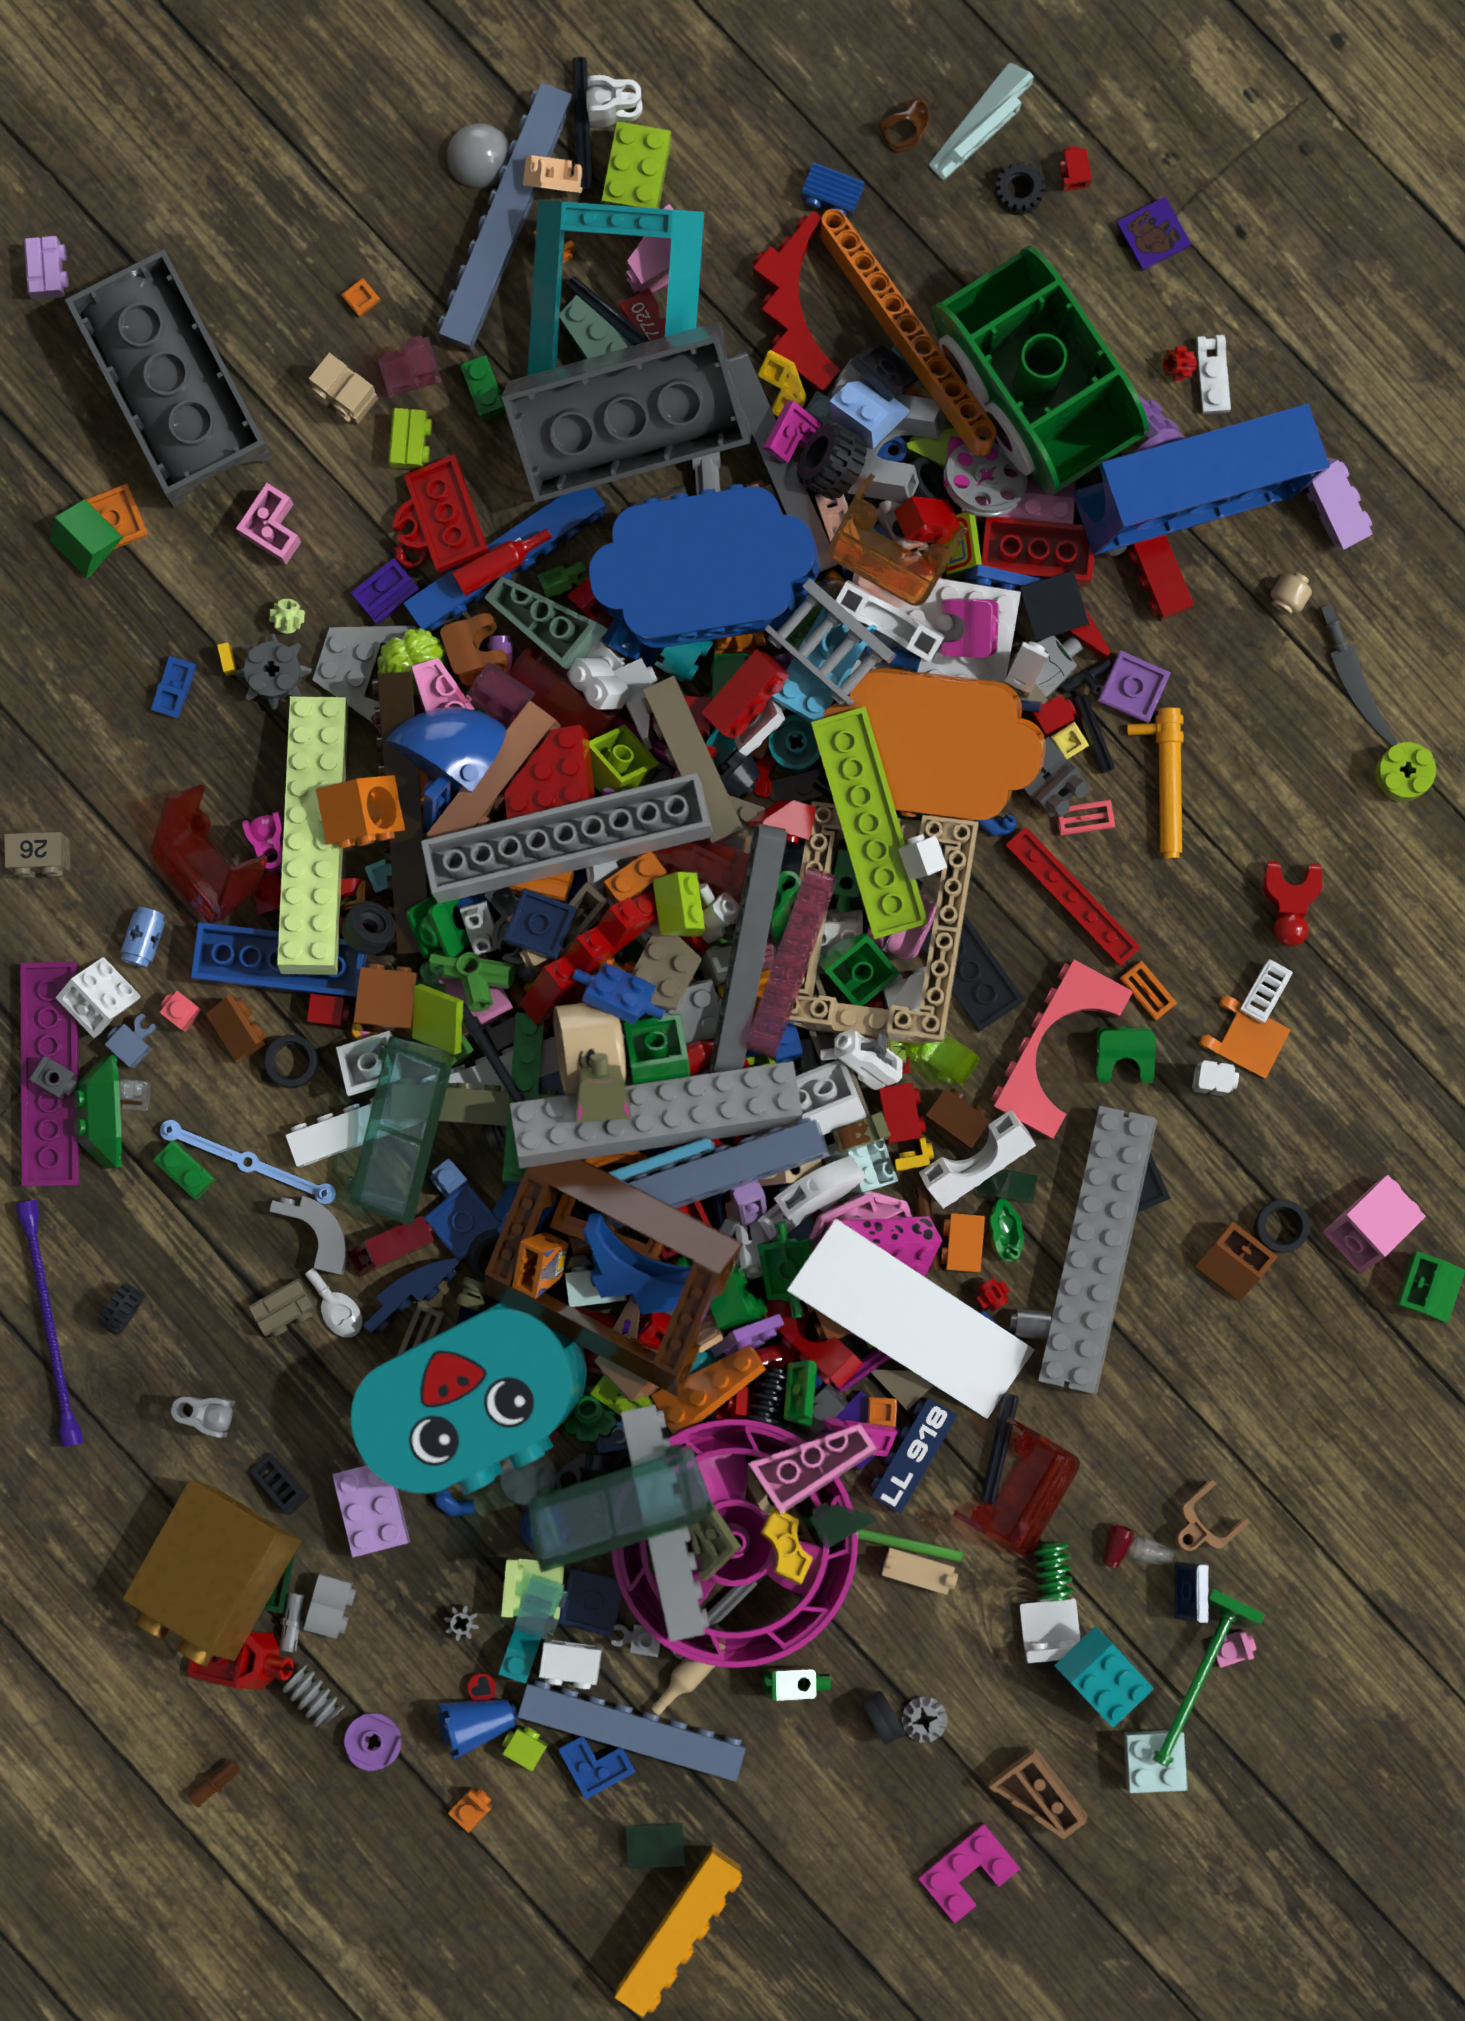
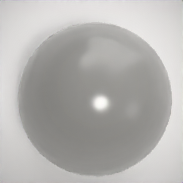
[447,123,511,189]

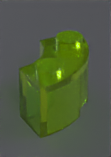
[898,1033,981,1086]

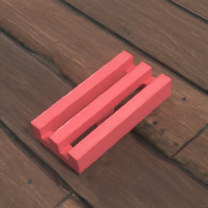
[1057,800,1115,836]

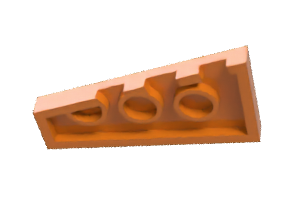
[651,1346,766,1436]

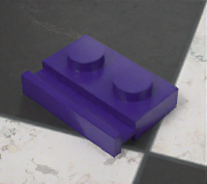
[351,558,420,625]

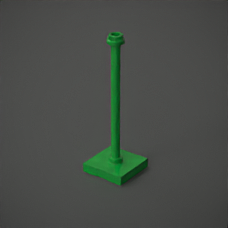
[1152,1589,1265,1767]

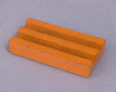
[1120,960,1177,1021]

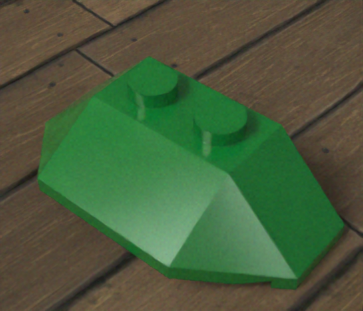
[73,1055,122,1169]

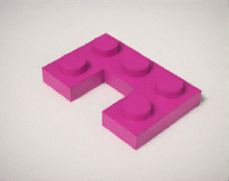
[763,400,822,463]
[918,1823,1020,1923]

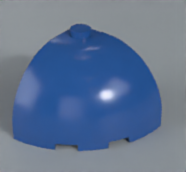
[386,707,506,792]

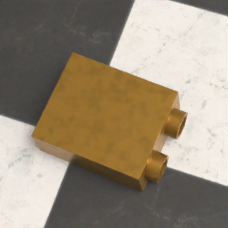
[123,1479,302,1666]

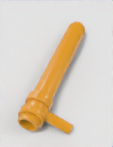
[1127,708,1184,859]

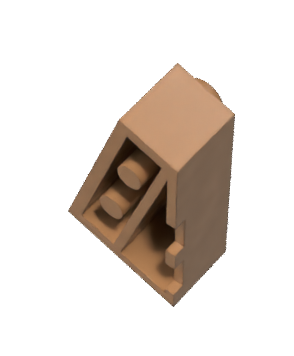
[988,1747,1088,1839]

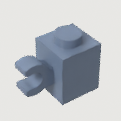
[105,1014,157,1069]

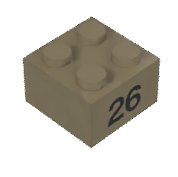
[4,832,71,879]

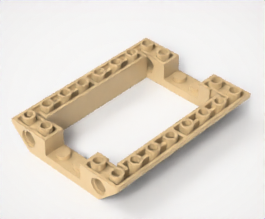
[775,801,979,1044]

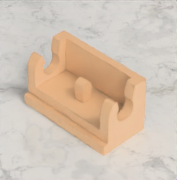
[523,155,582,193]

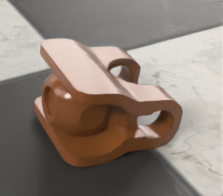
[440,613,510,687]

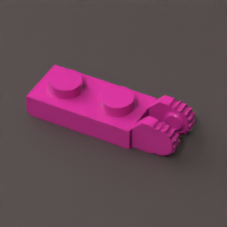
[817,1417,897,1457]

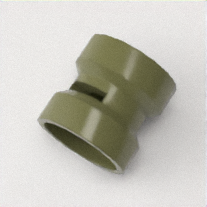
[456,1275,487,1311]

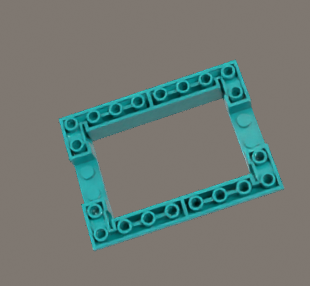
[528,200,704,375]

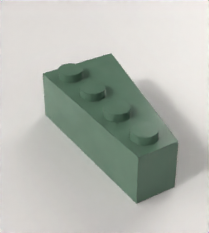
[559,295,634,359]
[484,576,608,670]

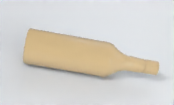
[651,1624,726,1715]

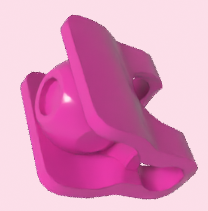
[940,598,999,658]
[242,812,284,874]

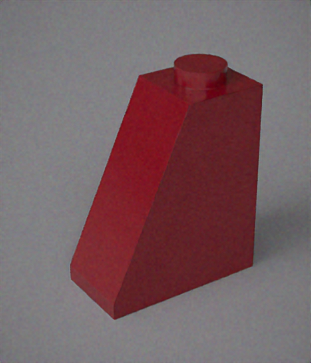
[348,1216,434,1278]

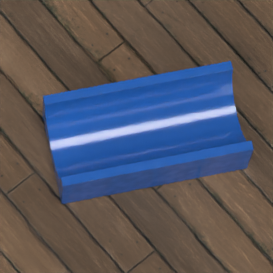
[1072,404,1330,556]

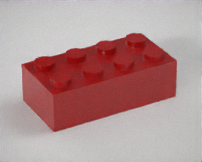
[981,517,1094,587]

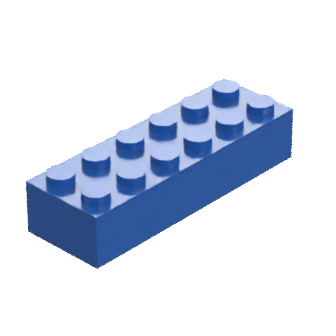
[191,922,367,999]

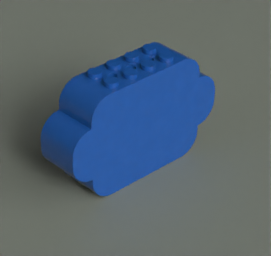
[589,485,820,648]

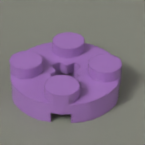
[344,1713,402,1771]

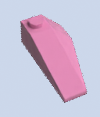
[411,658,474,712]

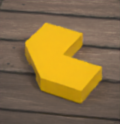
[757,350,807,417]

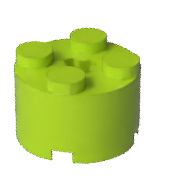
[1375,742,1436,802]

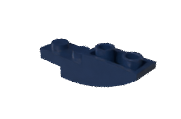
[363,1258,461,1334]

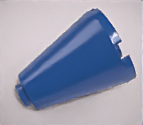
[437,1699,518,1760]

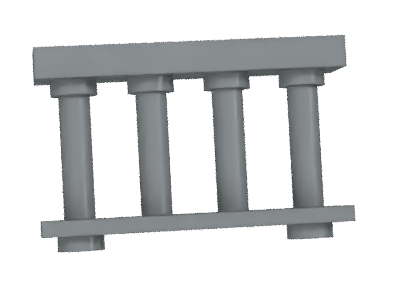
[765,578,897,706]

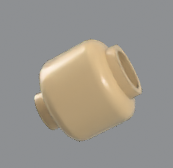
[1271,572,1312,615]

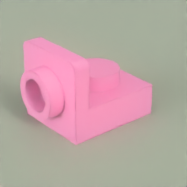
[1210,1629,1256,1668]

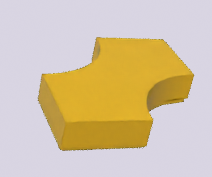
[760,1507,813,1585]

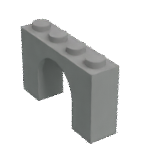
[848,394,948,503]

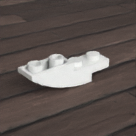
[757,1155,867,1242]

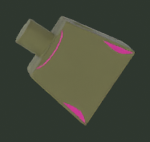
[575,1053,631,1123]

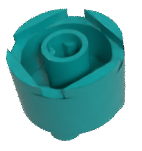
[654,640,713,683]
[768,714,821,774]

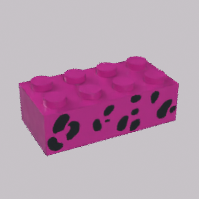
[825,1216,942,1277]

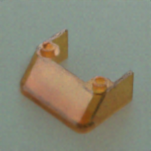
[828,473,968,606]

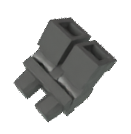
[1020,737,1089,817]

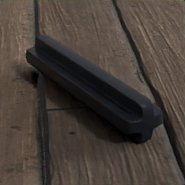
[1073,694,1115,774]

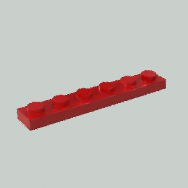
[1005,826,1141,967]

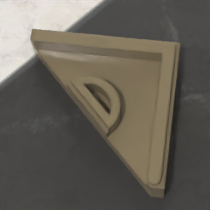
[871,1370,934,1410]

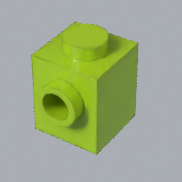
[502,1726,548,1771]

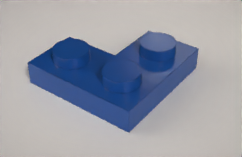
[558,1736,636,1800]

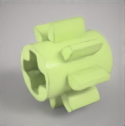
[269,599,305,633]

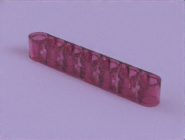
[746,867,837,1057]

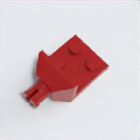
[186,1631,294,1689]

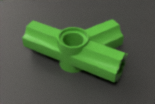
[428,950,516,1012]

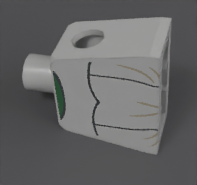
[1014,636,1083,699]

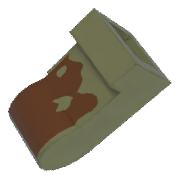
[832,1112,891,1154]

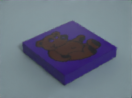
[1116,197,1191,271]

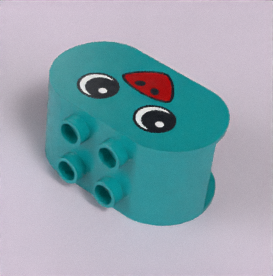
[351,1302,587,1495]

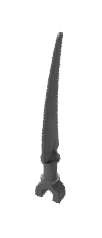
[1321,604,1398,746]

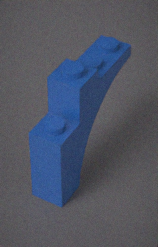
[583,1212,692,1315]

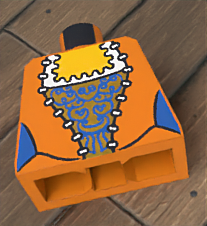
[512,1232,570,1299]

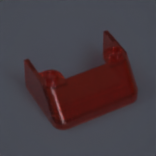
[151,784,268,924]
[953,1417,1080,1556]

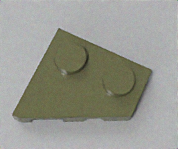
[687,1501,741,1581]

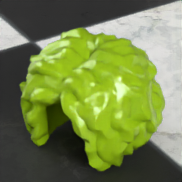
[377,628,448,696]

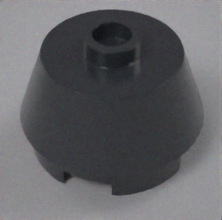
[716,748,761,798]

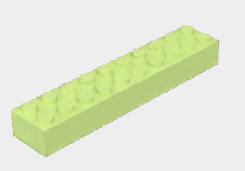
[277,697,349,975]

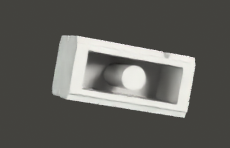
[1192,1060,1239,1096]

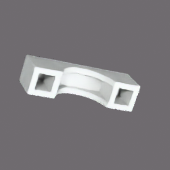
[836,580,945,662]
[919,1109,1036,1209]

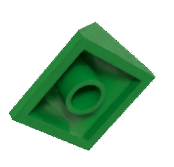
[49,499,123,578]

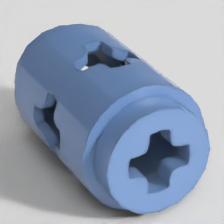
[120,907,165,968]

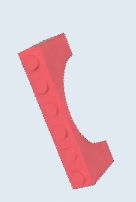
[991,959,1133,1140]

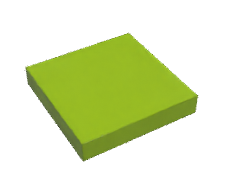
[412,984,463,1055]

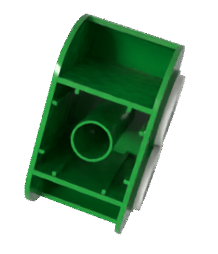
[931,246,1149,496]

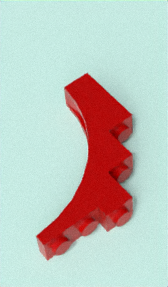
[752,211,840,397]
[520,888,659,1025]

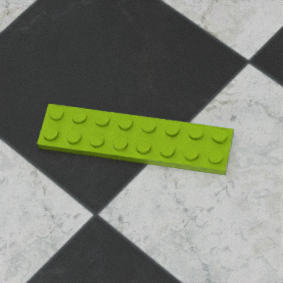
[811,706,928,939]

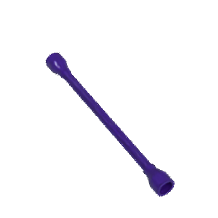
[14,1200,84,1447]

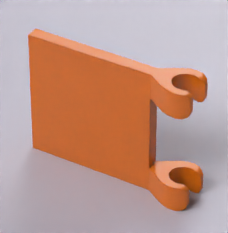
[1199,995,1291,1079]

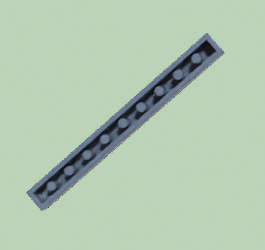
[437,83,573,352]

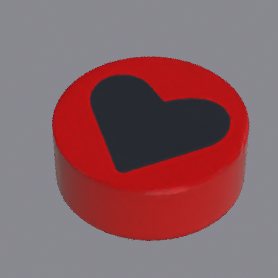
[468,1673,496,1701]

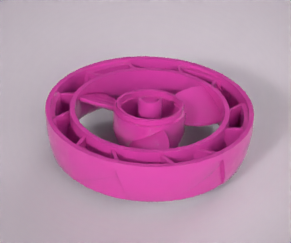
[611,1419,858,1668]

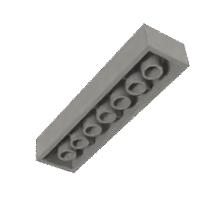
[621,1405,709,1642]

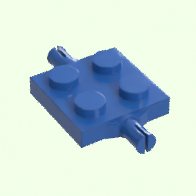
[573,962,666,1025]

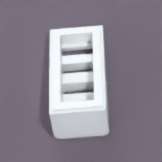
[1239,959,1293,1024]

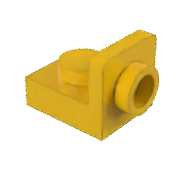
[894,1137,934,1172]

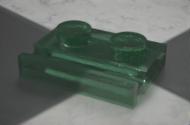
[626,1823,685,1869]

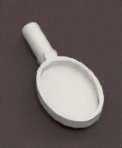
[305,1268,363,1338]

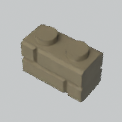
[249,1279,316,1338]

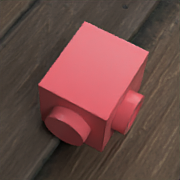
[160,991,203,1032]

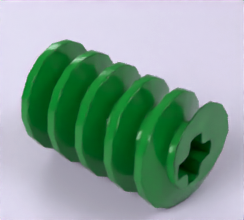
[1034,1542,1074,1602]

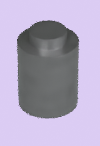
[1010,1309,1051,1340]

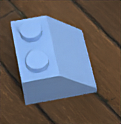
[830,380,910,449]

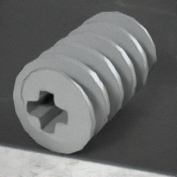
[283,1665,345,1727]

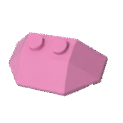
[809,1191,912,1250]

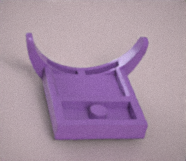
[1134,395,1186,453]

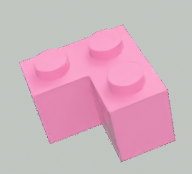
[236,483,301,564]

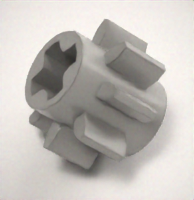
[444,1605,480,1641]

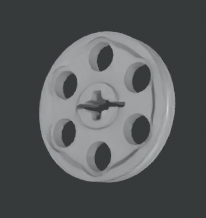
[943,442,1028,517]

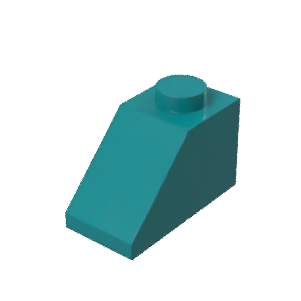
[499,1618,546,1683]

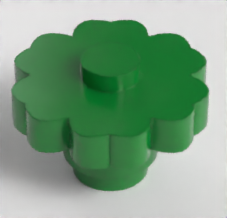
[562,1386,617,1444]

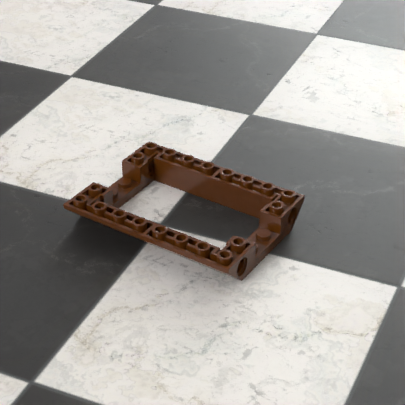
[485,1159,743,1397]

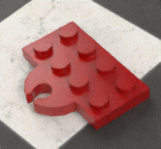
[393,455,489,573]

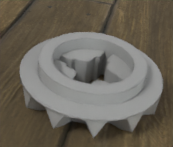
[902,1697,947,1742]

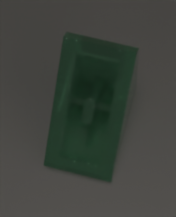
[977,1169,1037,1204]

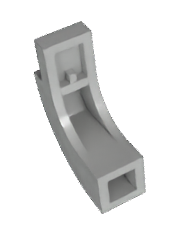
[270,1196,348,1275]

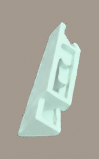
[929,63,1034,181]

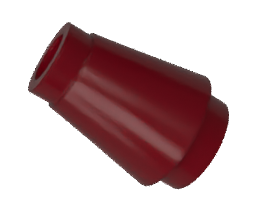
[1103,1524,1135,1568]

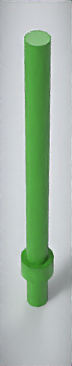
[799,1514,963,1563]

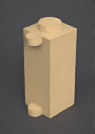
[881,1547,958,1595]

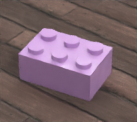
[332,1465,410,1557]

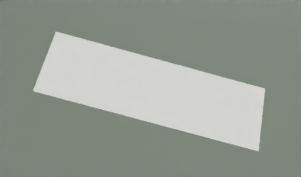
[787,1219,1035,1419]

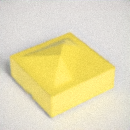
[1051,722,1089,759]

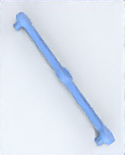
[160,1120,336,1204]

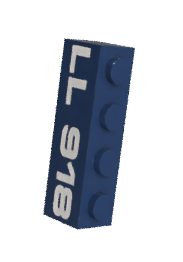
[869,1398,957,1513]

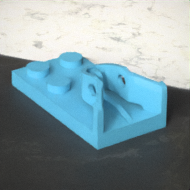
[770,606,877,722]

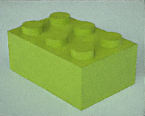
[602,121,672,209]

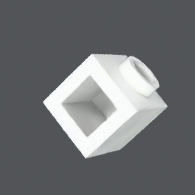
[898,834,947,881]

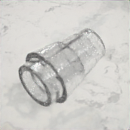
[1129,1536,1173,1566]

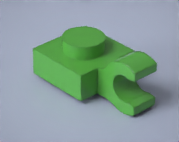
[537,562,588,598]

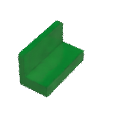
[784,1360,817,1426]

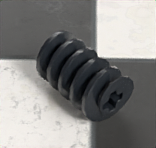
[744,1364,787,1425]

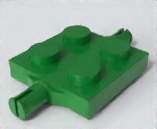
[757,1221,814,1318]

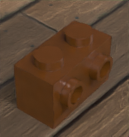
[925,1088,991,1149]

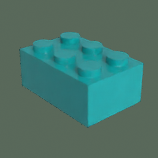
[1054,1626,1154,1728]

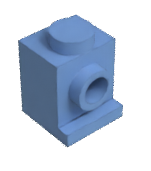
[429,1158,469,1198]

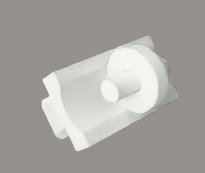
[460,900,502,955]

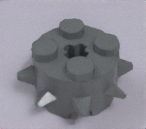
[235,634,312,710]

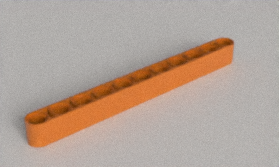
[819,209,997,456]

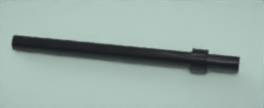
[461,999,526,1103]

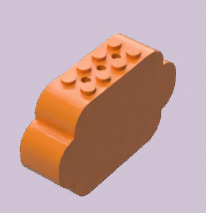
[816,668,1046,821]

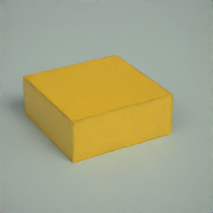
[217,642,237,676]

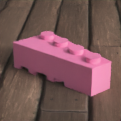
[748,1424,877,1514]

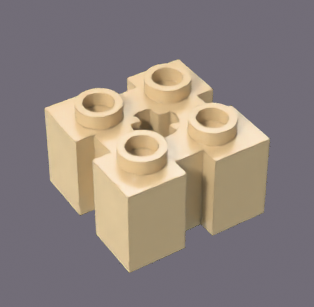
[309,353,378,425]

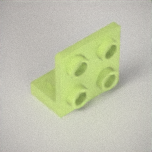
[501,1558,564,1619]

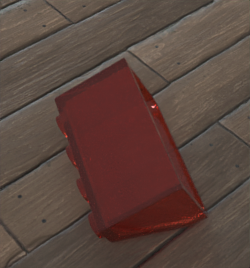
[495,643,626,741]

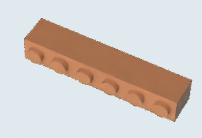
[427,700,561,838]

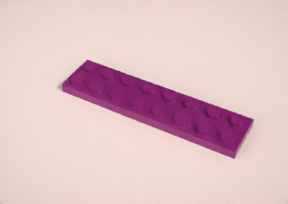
[20,962,80,1187]

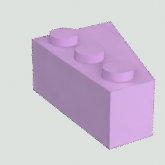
[1306,458,1373,550]

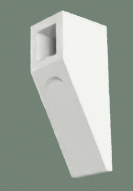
[1004,642,1049,698]

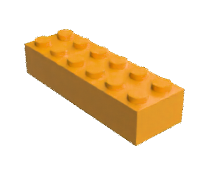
[615,1846,742,2017]

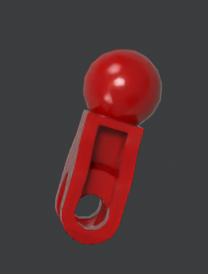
[1263,861,1322,947]

